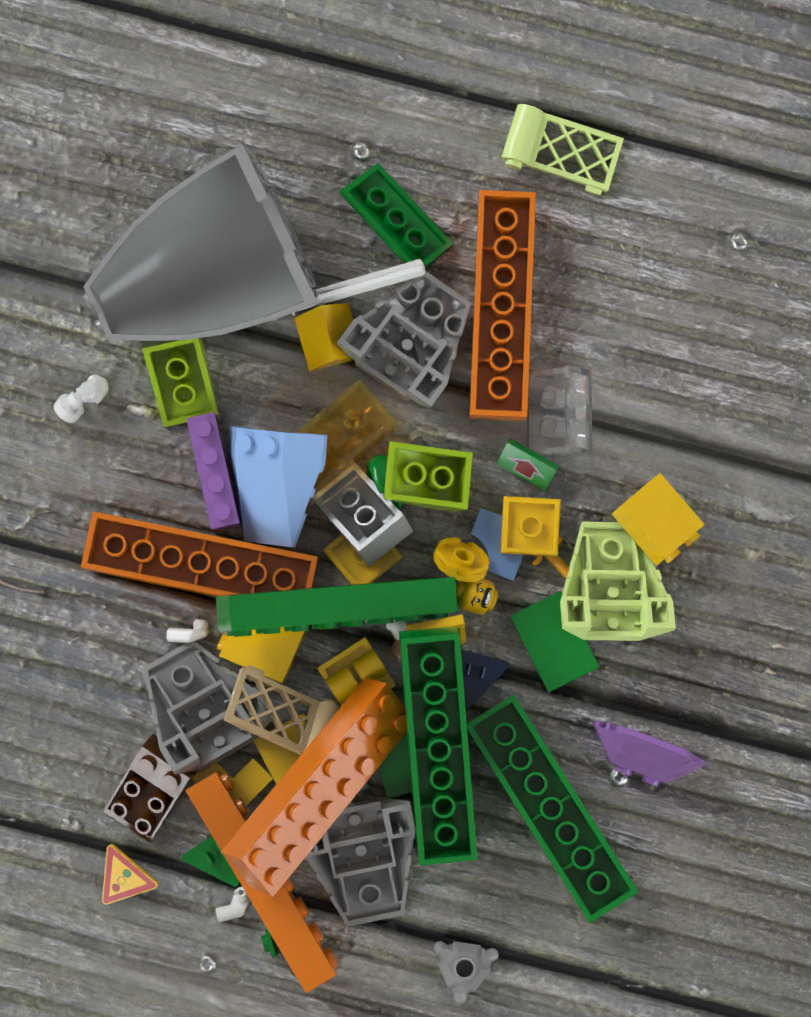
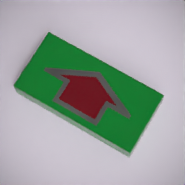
[496,438,559,491]

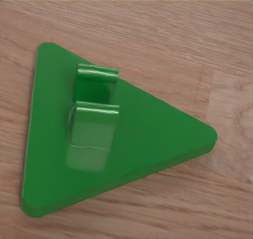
[182,836,239,887]

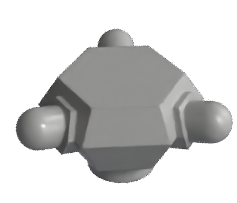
[434,941,499,1004]

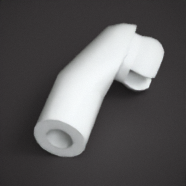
[167,619,209,643]
[216,887,251,922]

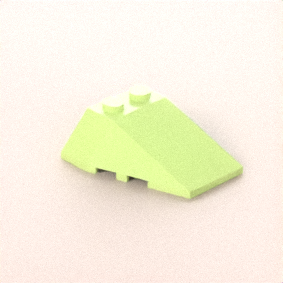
[560,522,676,641]

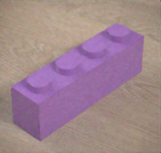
[186,412,241,532]

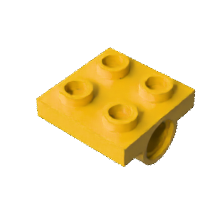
[317,637,396,706]

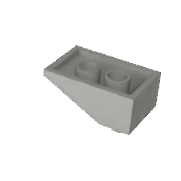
[311,463,413,567]

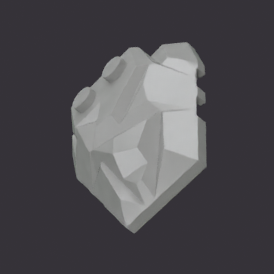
[337,271,472,408]

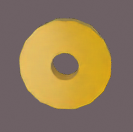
[433,537,490,583]

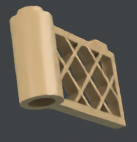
[223,665,340,755]

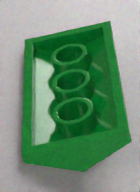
[339,163,453,269]

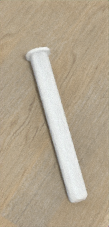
[292,259,425,316]

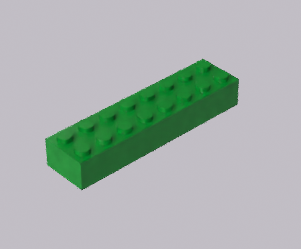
[216,577,458,637]
[399,626,477,866]
[467,694,639,923]

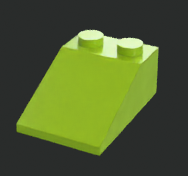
[142,338,219,427]
[383,441,473,513]

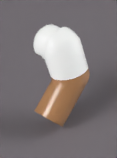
[386,617,407,660]

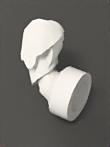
[54,375,109,423]

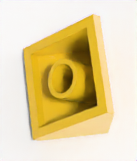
[295,303,354,372]

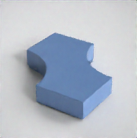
[470,508,523,581]

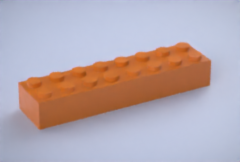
[469,190,536,422]
[81,511,319,596]
[221,677,407,897]
[185,770,339,993]

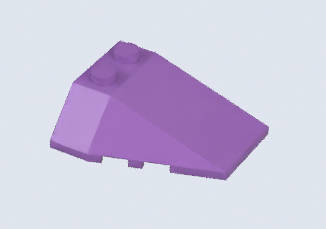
[593,720,705,787]

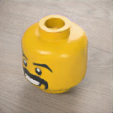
[456,578,498,615]

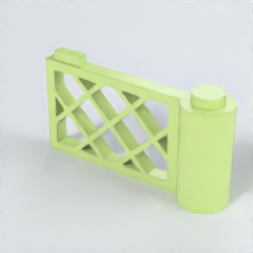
[501,104,624,196]

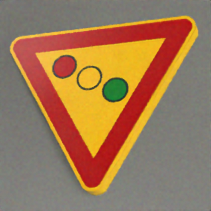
[102,844,158,905]

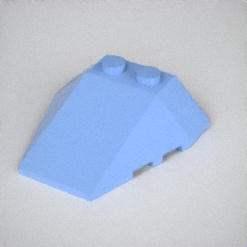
[227,426,327,547]

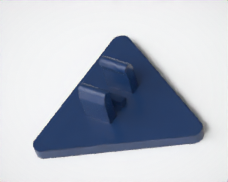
[461,650,509,709]

